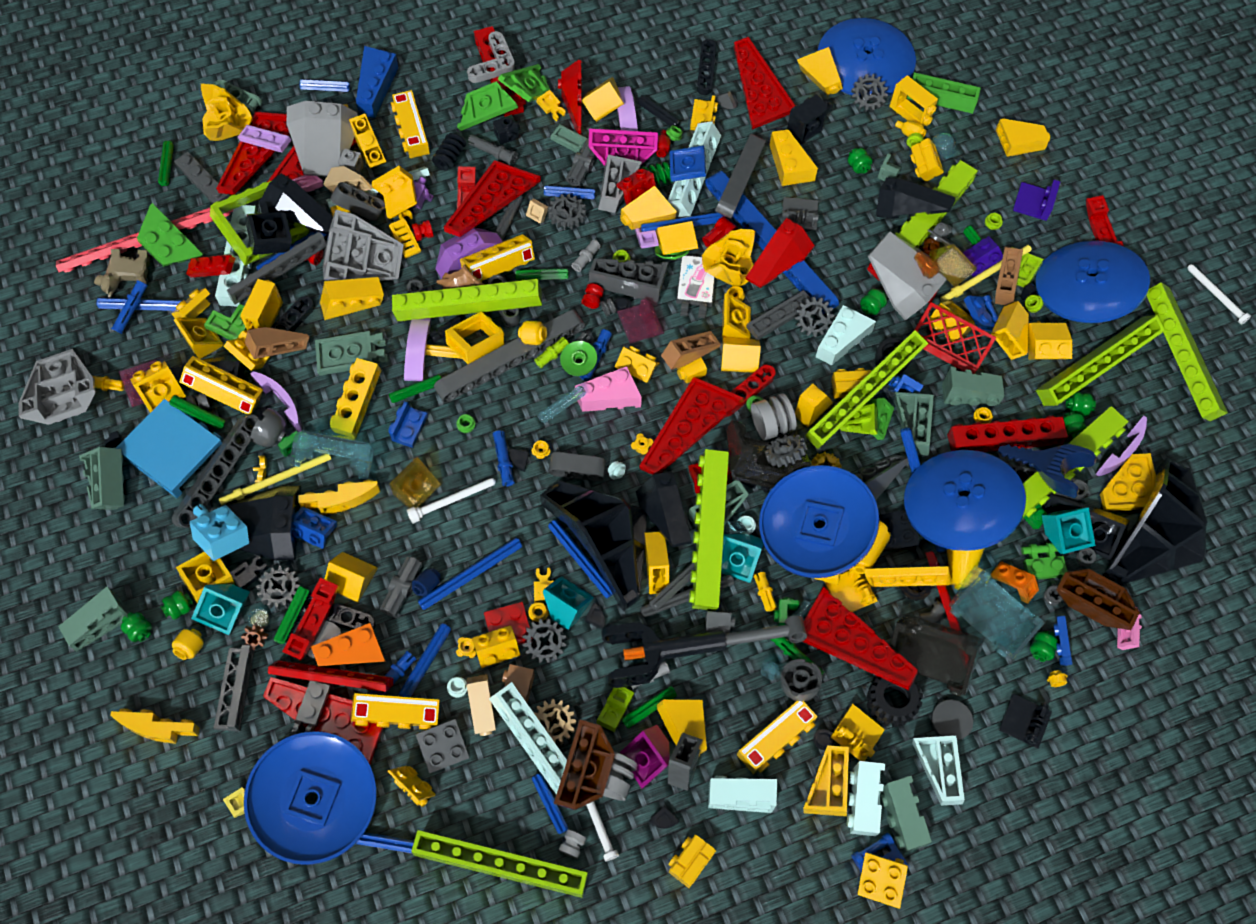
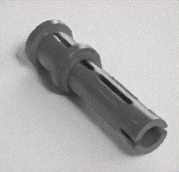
[468,134,518,166]

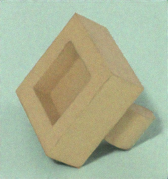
[526,199,548,224]

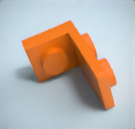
[991,562,1039,604]

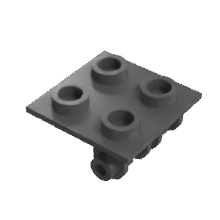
[782,197,819,230]
[928,223,964,252]
[415,719,469,773]

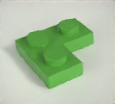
[204,304,247,340]

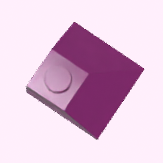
[619,725,670,788]

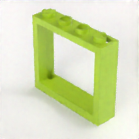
[210,181,309,265]

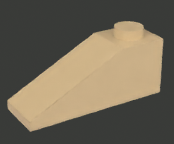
[323,166,372,193]

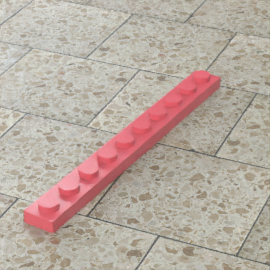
[56,207,233,272]

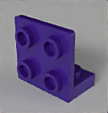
[1013,180,1060,221]

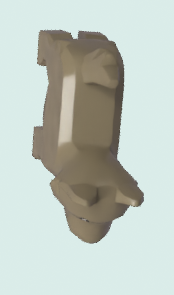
[94,249,150,298]

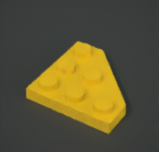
[1100,453,1156,512]

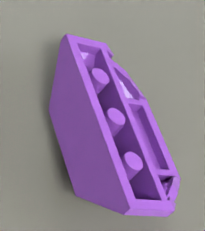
[436,227,503,279]

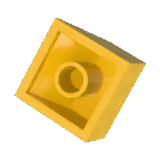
[930,300,976,342]
[1028,323,1072,360]

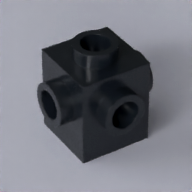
[492,115,521,145]

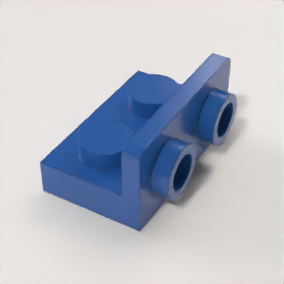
[888,374,924,393]
[389,401,428,448]
[292,506,337,549]

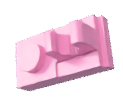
[293,175,323,192]
[1117,607,1142,650]

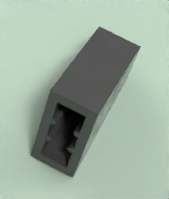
[668,733,702,791]

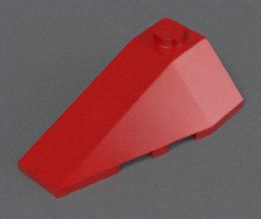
[558,60,582,135]
[745,218,815,288]

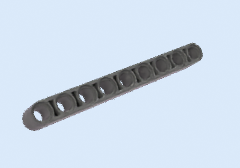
[434,310,585,403]

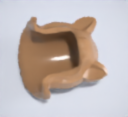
[437,265,485,289]

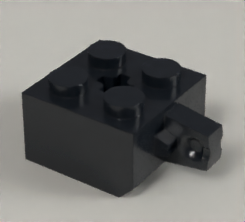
[787,94,833,145]
[245,203,292,255]

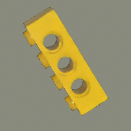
[330,358,382,439]

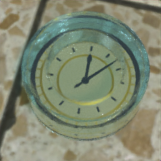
[248,608,270,627]

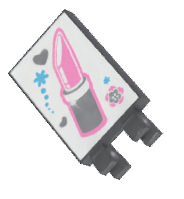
[676,255,715,318]

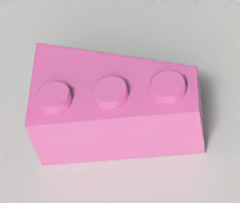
[575,366,642,412]

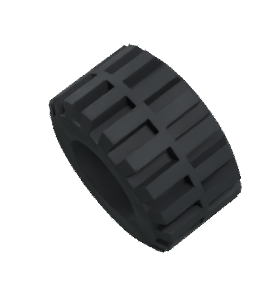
[866,677,923,727]

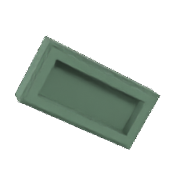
[551,124,588,153]

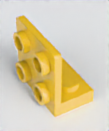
[371,165,417,219]

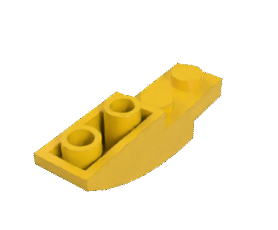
[298,480,380,515]
[110,709,200,744]

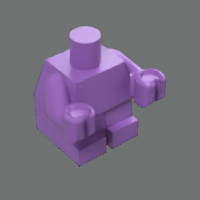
[413,177,434,209]

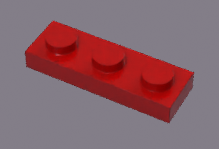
[186,255,236,278]

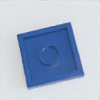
[670,145,706,182]

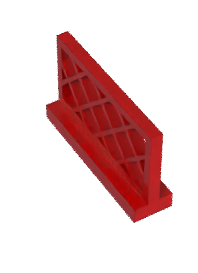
[915,302,997,374]

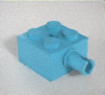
[190,504,249,561]

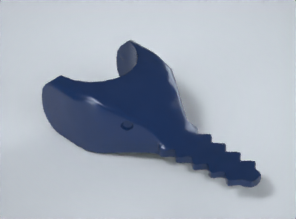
[998,444,1097,498]

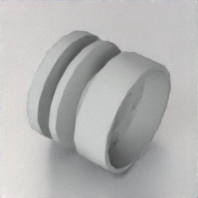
[751,393,797,441]
[603,751,638,801]

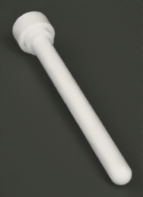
[406,478,496,524]

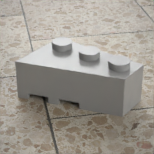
[598,155,642,213]

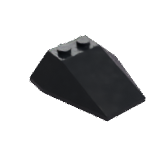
[227,485,302,560]

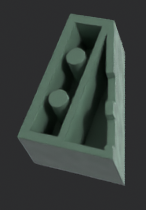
[942,366,1004,406]
[894,392,934,456]
[79,447,125,510]
[686,479,749,529]
[58,586,129,652]
[880,776,932,853]

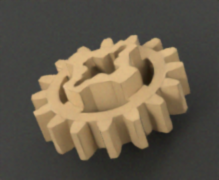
[534,699,576,745]

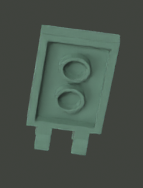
[315,331,388,376]

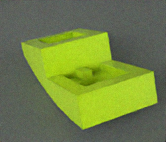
[596,687,635,733]

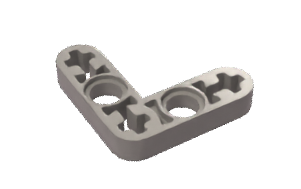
[467,31,515,83]

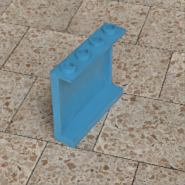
[116,399,223,498]

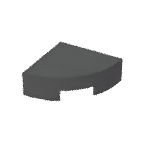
[715,91,737,109]

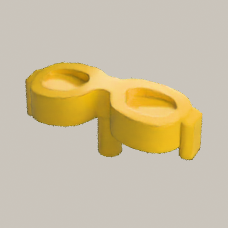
[253,456,267,483]

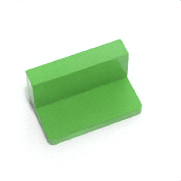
[864,398,894,440]

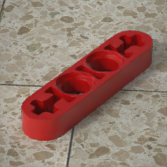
[726,365,776,417]

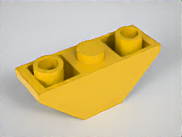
[349,114,386,168]

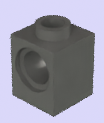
[705,610,735,633]

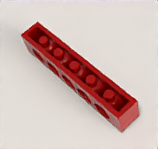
[474,26,526,117]
[947,416,1068,452]

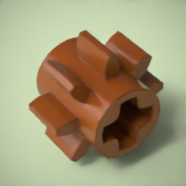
[241,622,269,650]

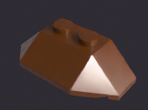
[1056,569,1140,630]
[554,720,615,810]

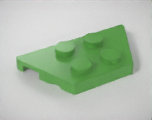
[498,64,551,102]
[457,81,518,131]
[137,203,203,267]

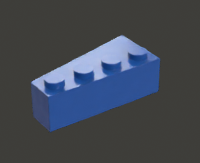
[356,46,399,118]

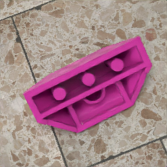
[588,129,658,166]

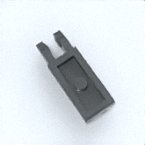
[291,680,331,736]

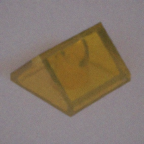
[929,244,977,287]
[389,457,441,508]

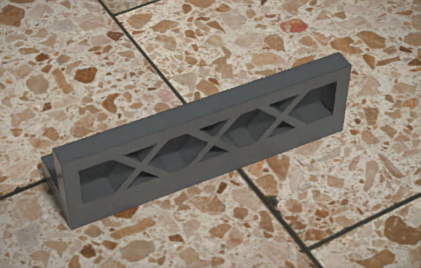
[213,645,255,732]

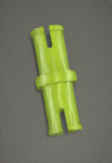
[534,337,569,369]

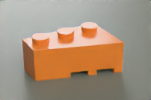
[311,623,386,666]

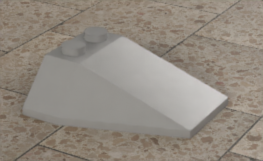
[286,101,357,177]
[323,210,404,281]
[868,232,947,320]
[18,349,96,425]

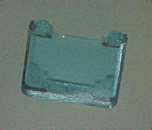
[290,429,374,479]
[948,566,1045,659]

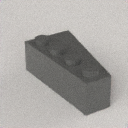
[588,259,668,303]

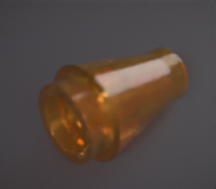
[914,251,940,279]

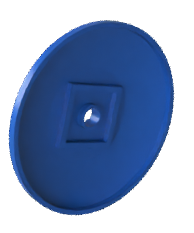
[818,18,916,98]
[1036,241,1150,323]
[904,450,1026,551]
[759,465,879,578]
[244,732,377,865]

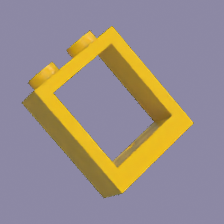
[889,75,938,127]
[240,279,283,330]
[445,311,504,364]

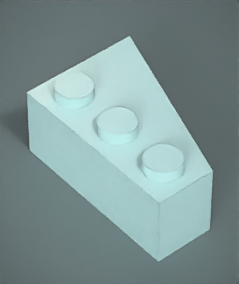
[816,305,876,365]
[912,736,965,806]
[847,761,885,836]
[708,776,777,813]

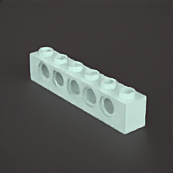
[668,122,721,218]
[215,205,258,307]
[489,682,567,794]

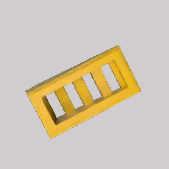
[389,219,421,259]

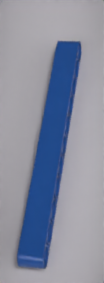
[705,171,839,315]

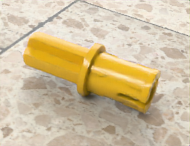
[92,376,125,391]
[753,572,777,612]

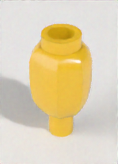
[895,120,927,138]

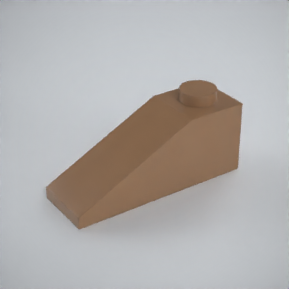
[995,247,1023,305]
[245,327,309,359]
[661,331,721,369]
[502,664,535,703]

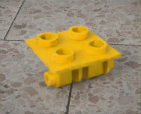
[824,568,878,612]
[830,704,885,761]
[388,766,436,807]
[857,852,908,909]

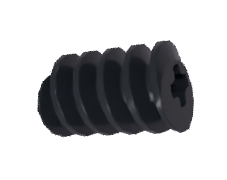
[432,133,466,171]

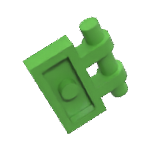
[1021,542,1067,580]

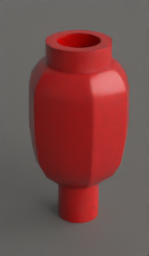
[655,130,670,158]

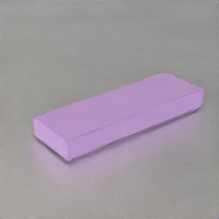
[238,125,291,153]

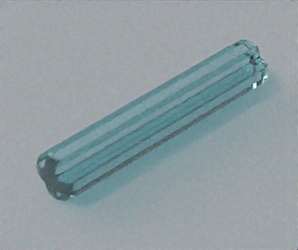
[538,386,586,423]

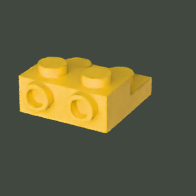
[130,361,186,413]

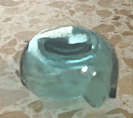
[931,132,956,159]

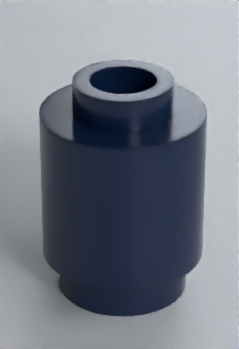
[412,568,441,597]

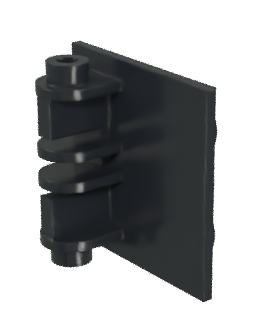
[879,510,920,552]
[999,694,1052,749]

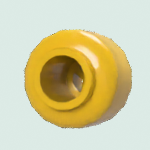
[518,321,547,345]
[172,629,204,660]

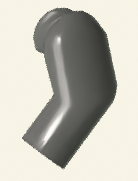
[919,601,945,623]

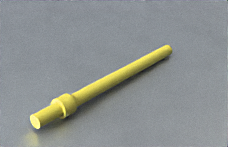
[940,245,1032,302]
[219,453,332,505]

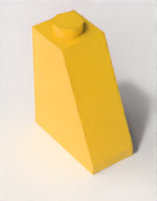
[797,47,843,95]
[996,119,1050,157]
[620,186,677,230]
[991,301,1029,360]
[795,384,833,427]
[645,532,669,594]
[657,699,707,756]

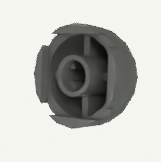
[250,408,287,447]
[780,659,822,702]

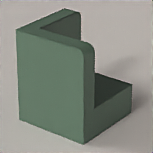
[878,154,901,181]

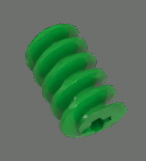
[642,161,673,186]

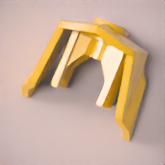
[201,84,253,141]
[702,229,755,287]

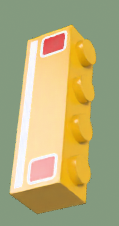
[390,90,430,158]
[460,234,535,282]
[179,356,263,415]
[351,693,439,730]
[737,701,817,774]

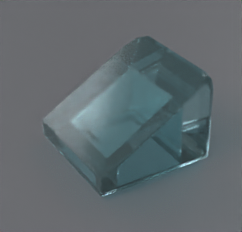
[723,521,748,537]

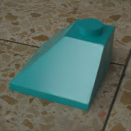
[1042,507,1096,554]
[721,533,763,583]
[543,576,594,629]
[191,584,250,635]

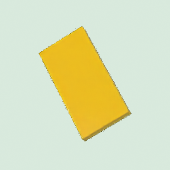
[865,566,951,587]

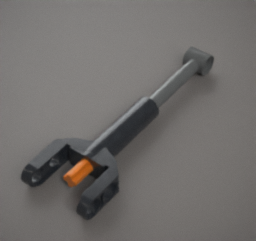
[601,615,807,688]

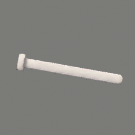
[1187,264,1251,325]
[587,801,619,862]

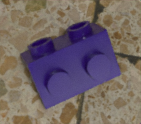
[958,236,1003,277]

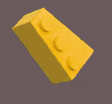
[769,130,818,186]
[320,277,384,320]
[803,746,849,816]

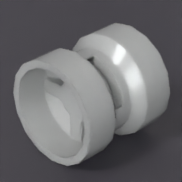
[558,830,587,859]

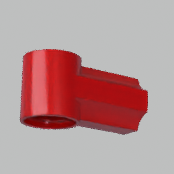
[702,216,738,248]

